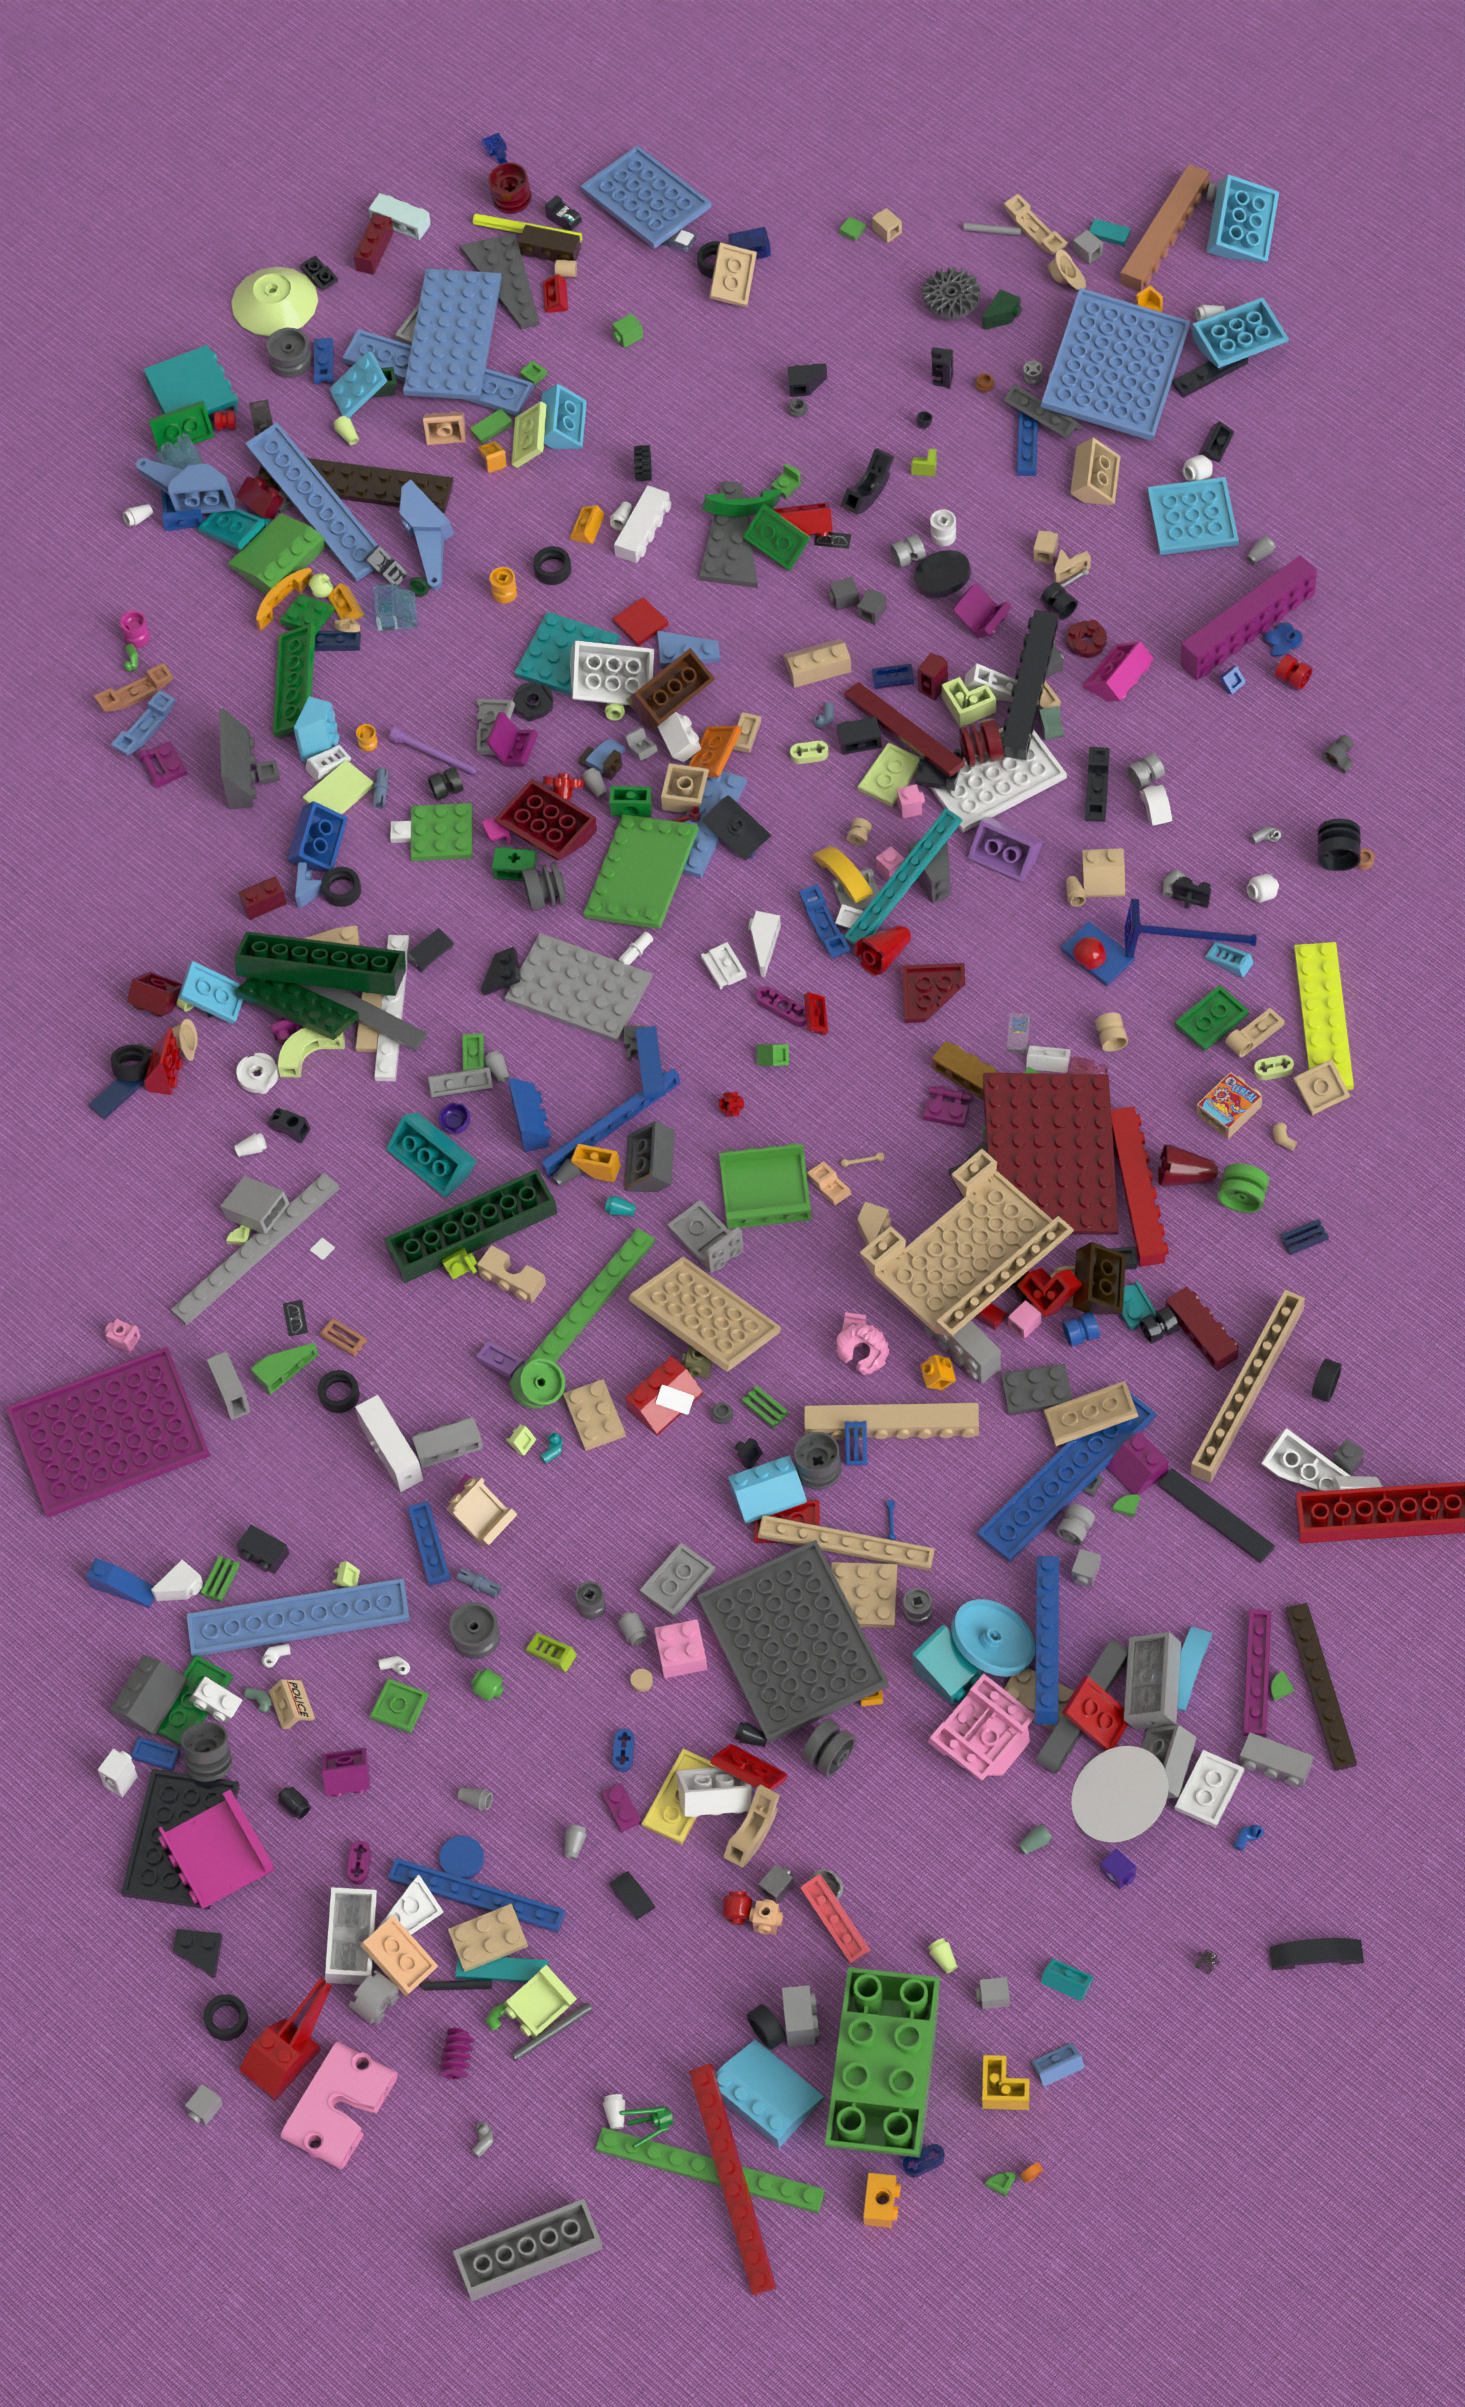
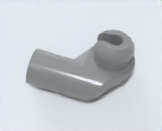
[1163,870,1185,898]
[471,2122,493,2158]

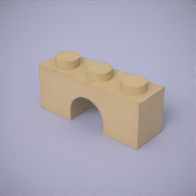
[477,1245,546,1304]

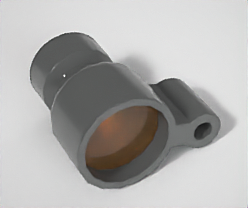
[1322,735,1353,773]

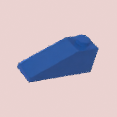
[86,1558,154,1608]

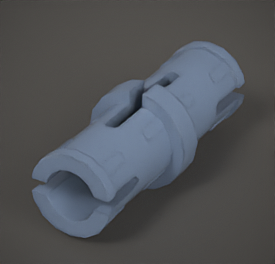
[372,768,389,809]
[457,1568,502,1598]

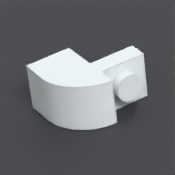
[1139,785,1172,826]

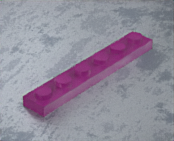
[1243,1609,1271,1737]

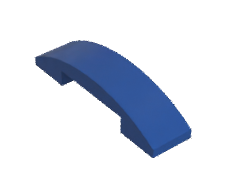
[799,884,850,959]

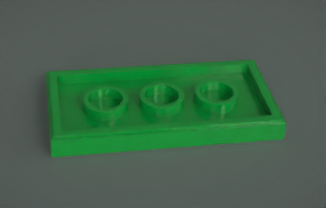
[156,1655,233,1747]

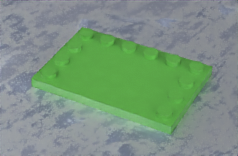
[583,814,699,929]

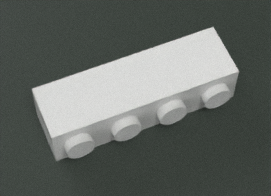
[614,485,671,563]

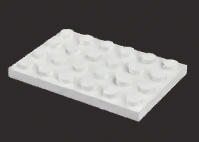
[929,728,1067,833]

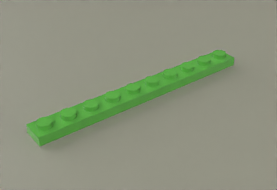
[509,1228,655,1387]
[596,2127,825,2214]

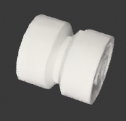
[930,509,956,547]

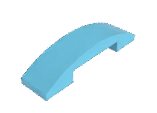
[1177,1626,1212,1712]

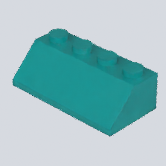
[386,1112,477,1198]

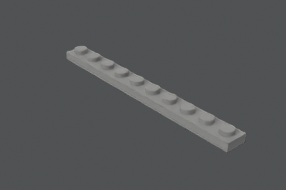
[171,1173,340,1326]

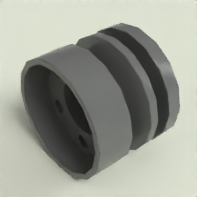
[522,862,566,912]
[794,1432,842,1490]
[181,1722,232,1782]

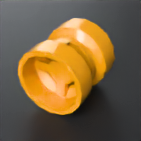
[356,724,378,752]

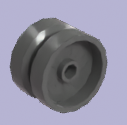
[267,327,312,378]
[449,1602,500,1659]
[801,1719,856,1777]

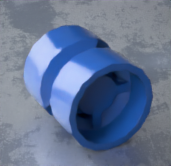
[1062,1311,1100,1347]

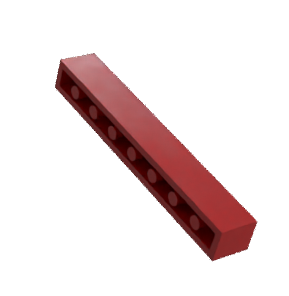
[1111,1106,1169,1267]

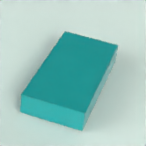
[1089,219,1131,247]

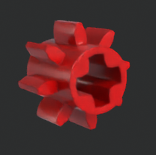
[719,1091,744,1117]

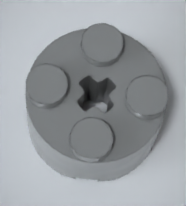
[349,1970,400,2025]

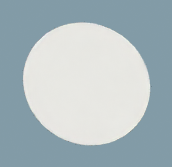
[1071,1746,1169,1842]

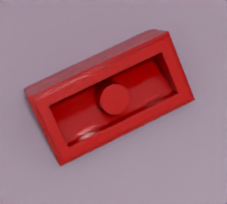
[543,274,568,313]
[975,1303,1008,1330]

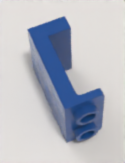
[161,490,204,531]

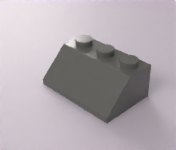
[625,1121,675,1192]
[109,1655,188,1735]

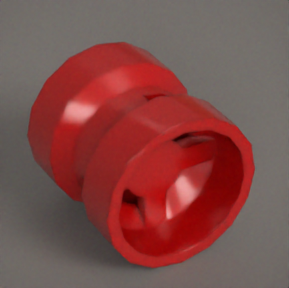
[215,410,236,431]

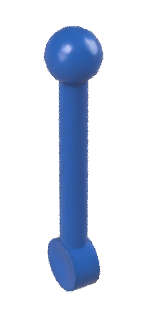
[886,1500,896,1541]

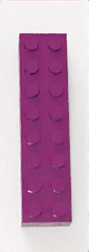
[1181,555,1317,681]

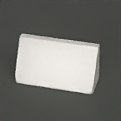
[1026,1045,1071,1073]
[1334,1476,1382,1490]

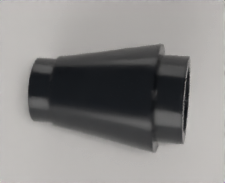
[734,1722,767,1748]

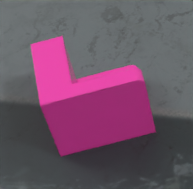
[482,815,511,844]

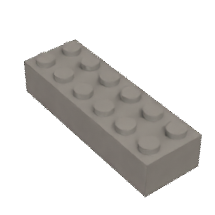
[453,2199,603,2302]

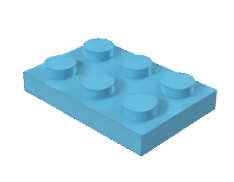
[329,351,387,418]
[178,961,243,1024]

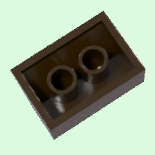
[1073,1242,1126,1314]

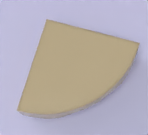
[334,618,360,632]

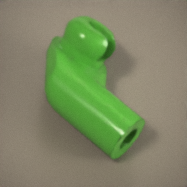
[124,644,138,672]
[485,2001,506,2031]

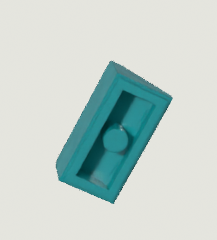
[1041,1958,1094,2001]

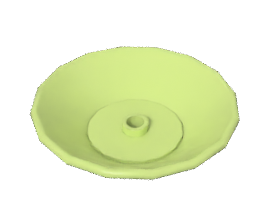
[231,267,318,337]

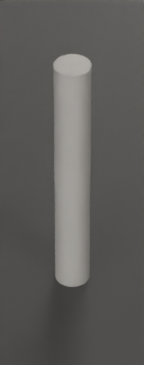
[964,223,1021,236]

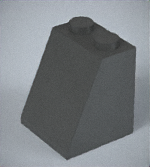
[908,840,951,903]

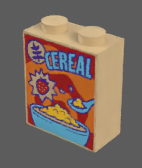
[1196,1072,1262,1139]

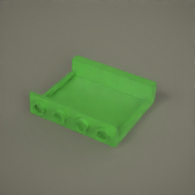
[719,1143,812,1230]

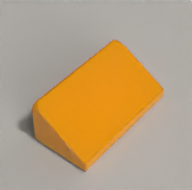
[570,505,605,544]
[327,583,365,620]

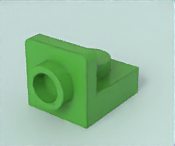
[771,463,801,499]

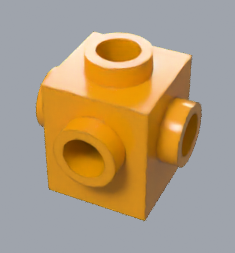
[920,1355,956,1391]

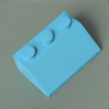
[542,383,587,449]
[294,696,340,763]
[728,1455,807,1524]

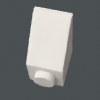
[151,1560,204,1601]

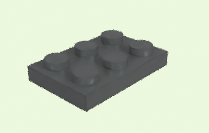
[1001,1364,1072,1416]

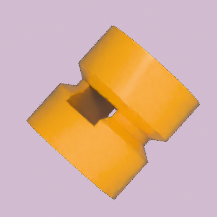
[489,567,517,604]

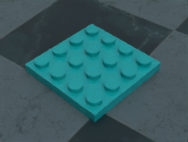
[514,611,620,696]

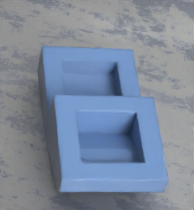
[585,739,626,774]

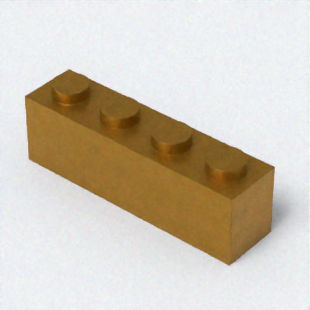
[932,1040,999,1100]

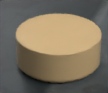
[630,1669,653,1692]

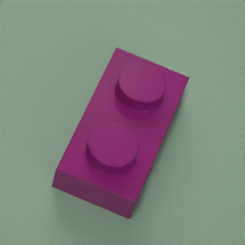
[601,1783,641,1833]

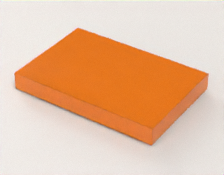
[688,725,742,778]

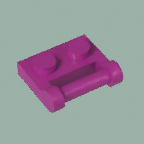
[138,741,188,787]

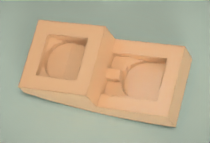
[807,1161,851,1206]

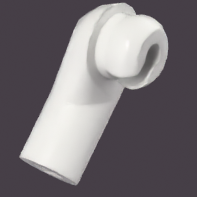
[262,1644,291,1668]

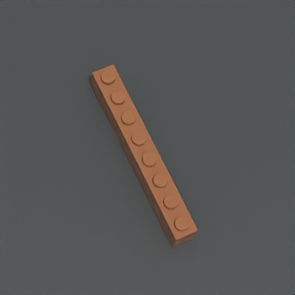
[1120,164,1211,292]

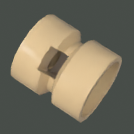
[1095,1013,1128,1052]

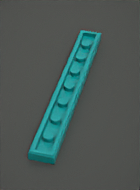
[844,808,963,945]

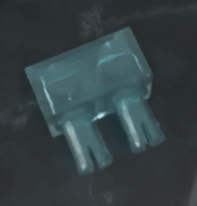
[155,433,202,469]

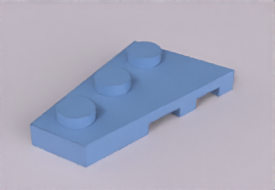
[657,631,720,668]

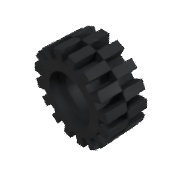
[634,445,652,481]

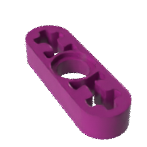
[756,986,807,1027]

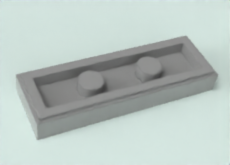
[428,1066,493,1098]

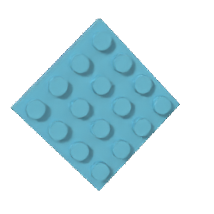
[1147,477,1239,555]

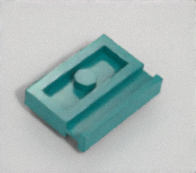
[1120,1281,1156,1331]

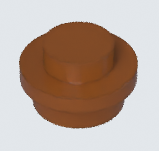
[975,373,995,392]

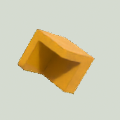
[1135,285,1163,312]

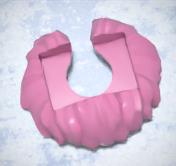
[836,1323,889,1376]

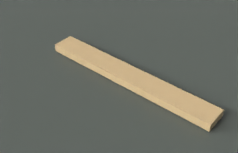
[758,1515,935,1571]

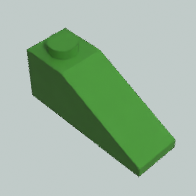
[251,1343,319,1395]

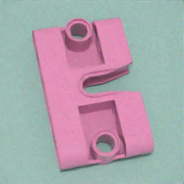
[281,2042,398,2170]

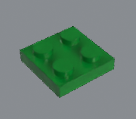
[280,594,335,635]

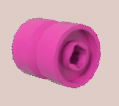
[120,611,150,648]

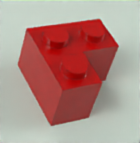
[1017,1268,1083,1317]

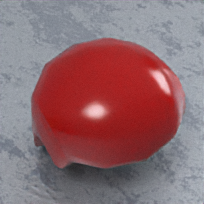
[1073,937,1107,970]

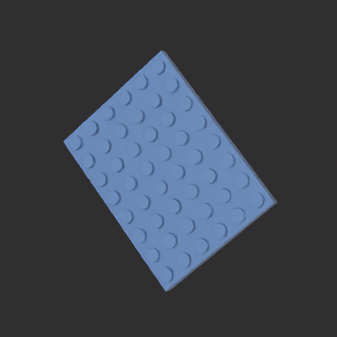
[1040,288,1191,441]

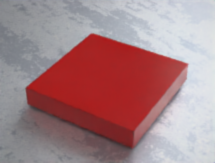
[613,597,669,647]

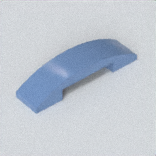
[111,690,176,755]

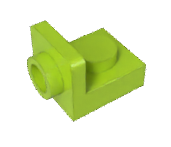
[442,1248,477,1280]

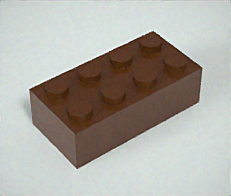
[626,648,715,731]

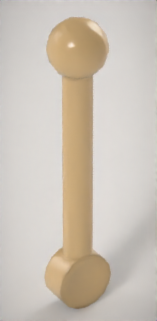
[841,1153,884,1167]

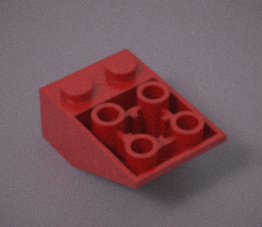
[144,1028,183,1095]

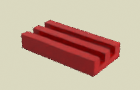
[804,992,828,1035]

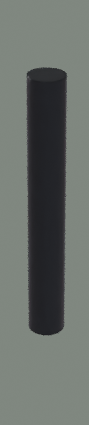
[423,1980,492,1991]

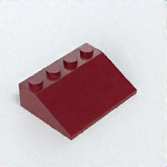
[494,778,597,861]

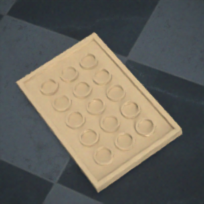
[629,1257,781,1372]

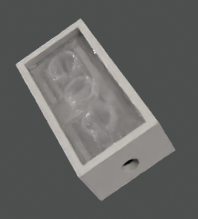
[1124,1632,1181,1730]

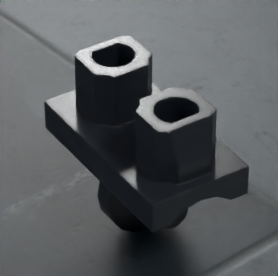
[1172,876,1211,909]

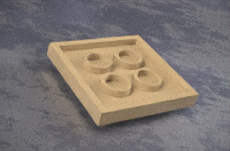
[831,1562,898,1628]

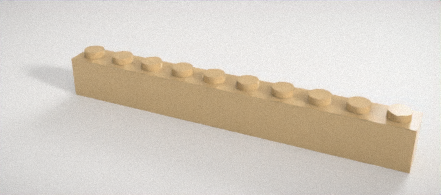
[1191,1290,1305,1484]

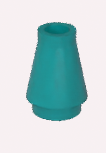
[604,1195,637,1217]

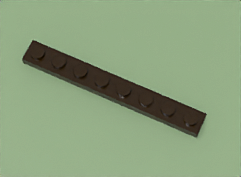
[1286,1603,1357,1771]

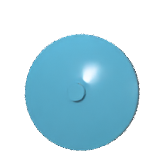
[951,1599,1035,1677]

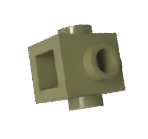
[681,1345,713,1379]

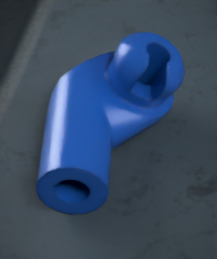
[1233,1825,1264,1851]

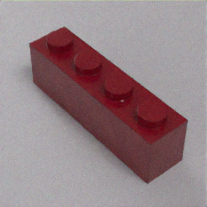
[1165,1286,1239,1371]

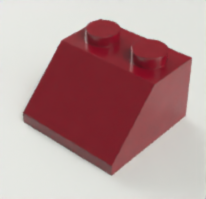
[127,972,183,1017]

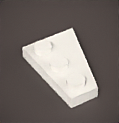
[375,1874,444,1935]

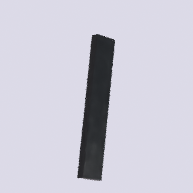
[1158,1468,1275,1564]

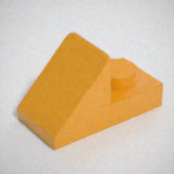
[477,441,506,473]

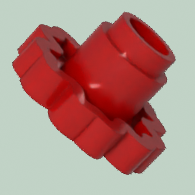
[543,773,584,801]

